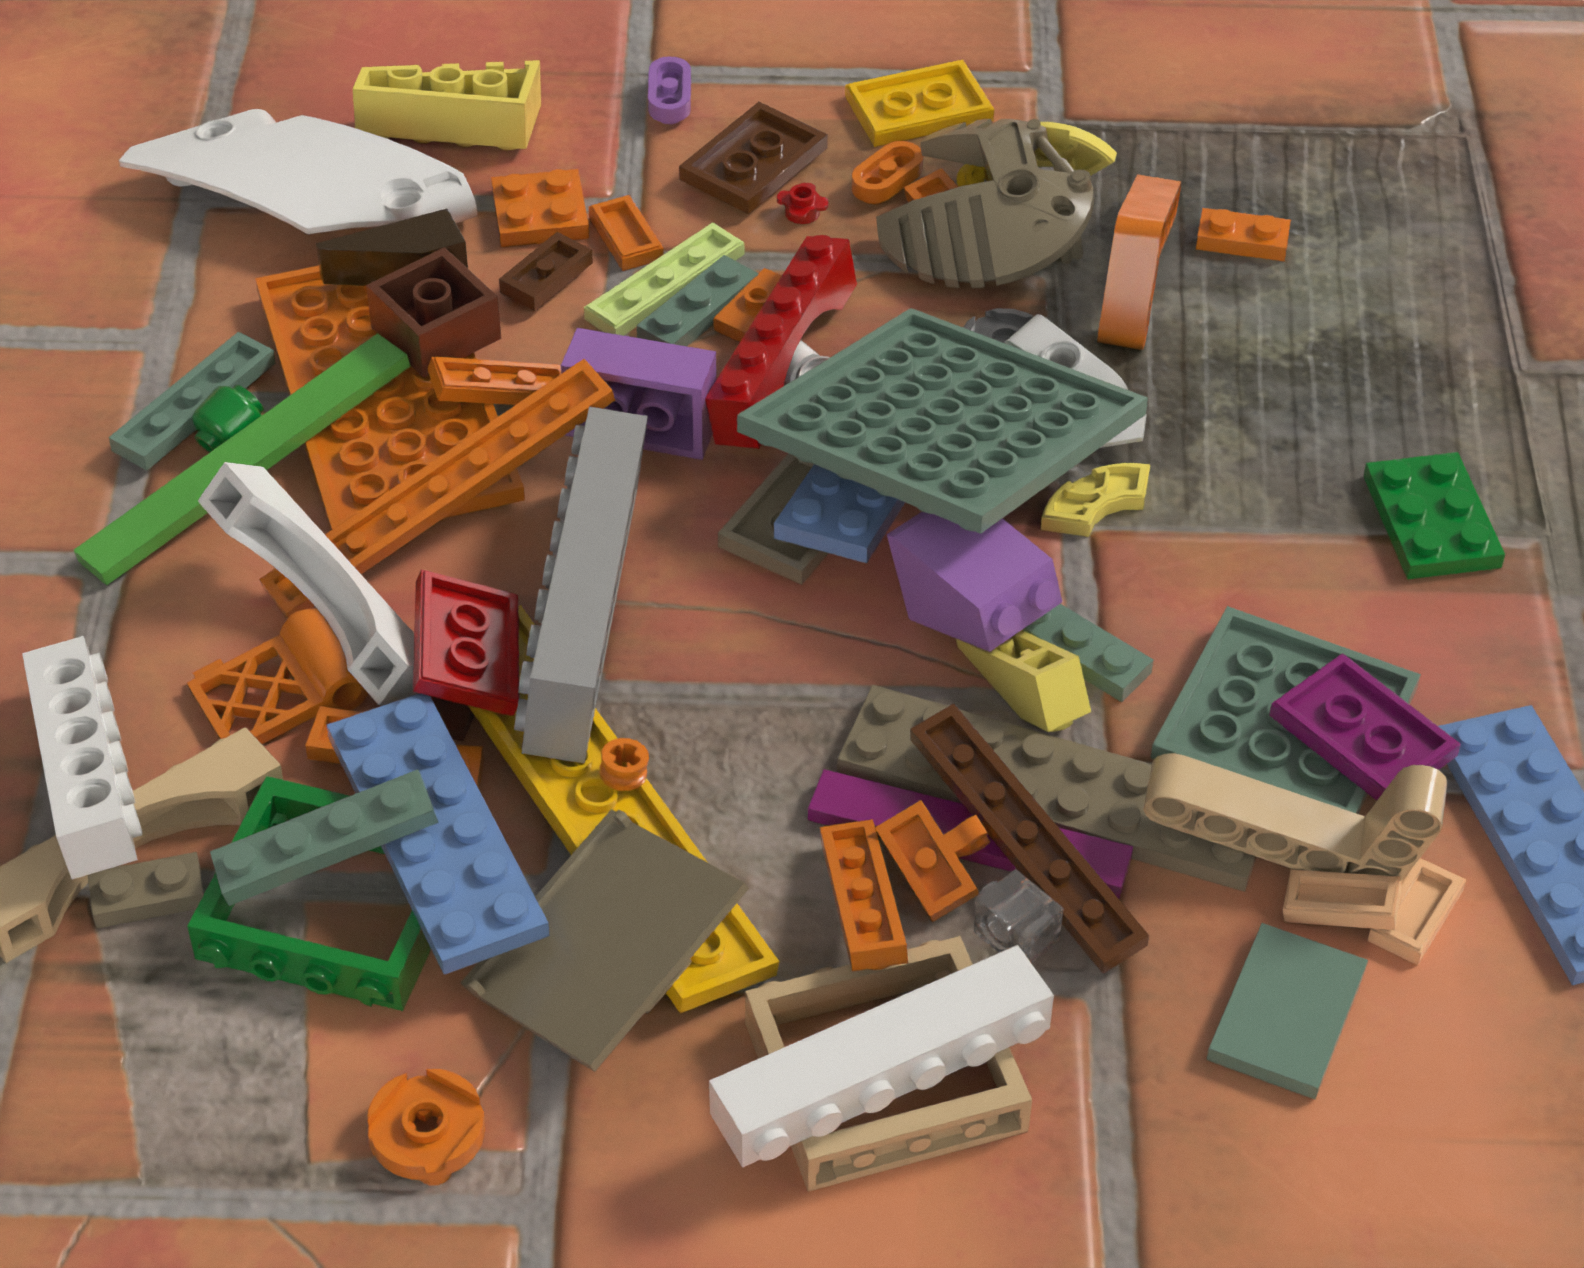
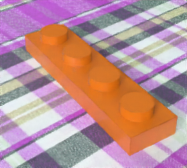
[820,819,908,972]

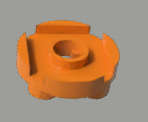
[367,1069,485,1186]

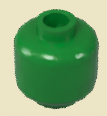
[192,384,264,453]

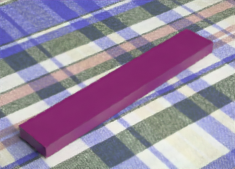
[808,769,1133,899]

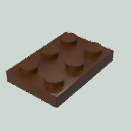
[679,102,828,214]

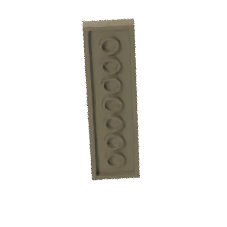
[837,685,1257,892]

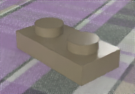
[88,852,204,929]

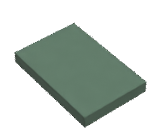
[1206,923,1368,1100]

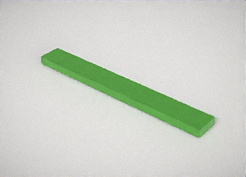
[73,333,410,586]

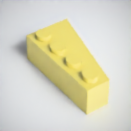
[353,60,541,150]

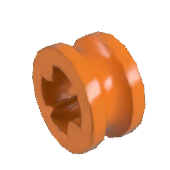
[599,738,649,791]

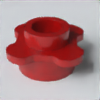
[777,183,829,224]

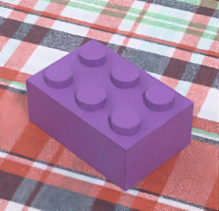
[561,328,717,460]

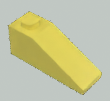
[956,630,1091,732]

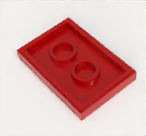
[413,569,520,716]

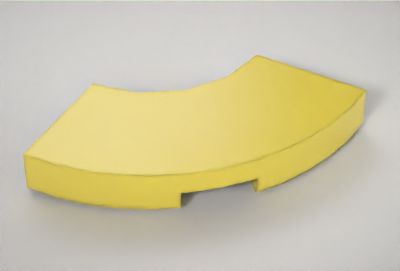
[1034,122,1117,176]
[1040,463,1150,537]

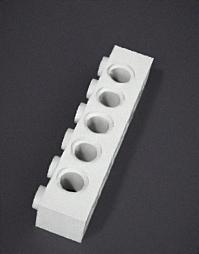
[22,636,143,879]

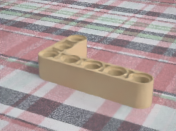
[1143,753,1447,881]

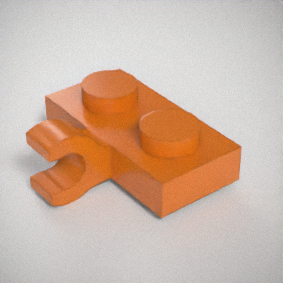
[875,800,990,922]

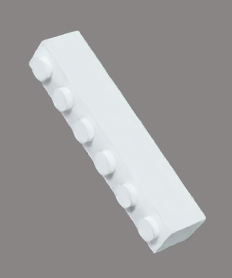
[709,945,1054,1168]

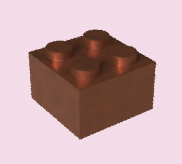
[366,247,501,378]

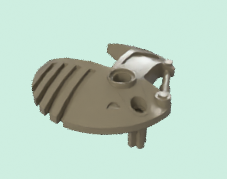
[876,119,1094,288]

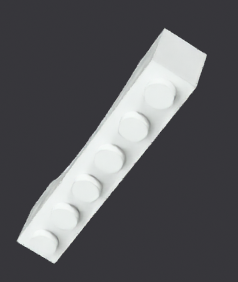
[198,462,419,705]

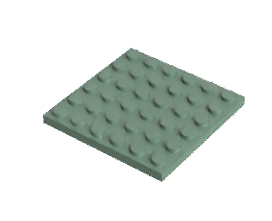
[737,308,1148,534]

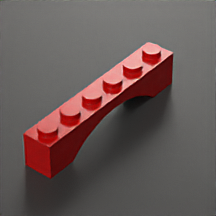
[705,235,857,449]

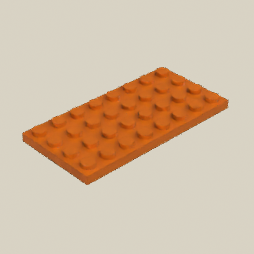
[255,266,525,531]

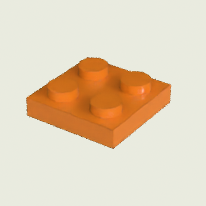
[491,169,589,247]

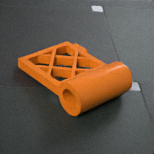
[187,608,368,744]

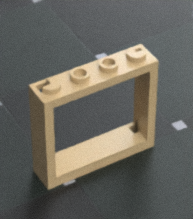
[745,936,1032,1192]

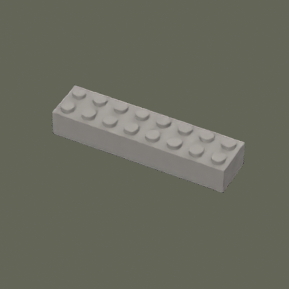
[514,407,648,763]

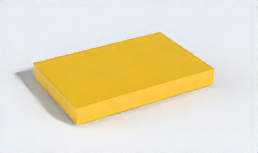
[845,60,995,147]

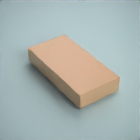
[1368,858,1466,965]
[1283,869,1401,930]

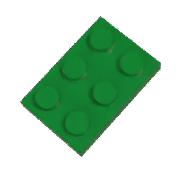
[1363,452,1505,580]

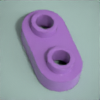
[648,57,691,124]

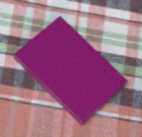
[1269,653,1461,801]

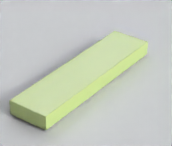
[584,222,745,336]

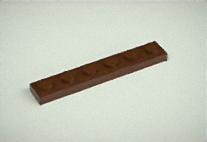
[910,703,1149,974]

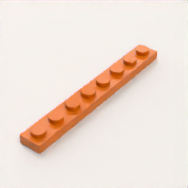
[259,358,615,619]

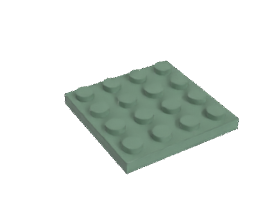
[1151,606,1421,814]

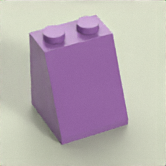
[887,512,1062,652]

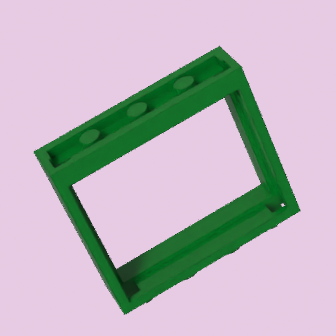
[187,776,431,1011]

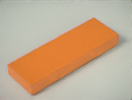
[427,357,561,405]

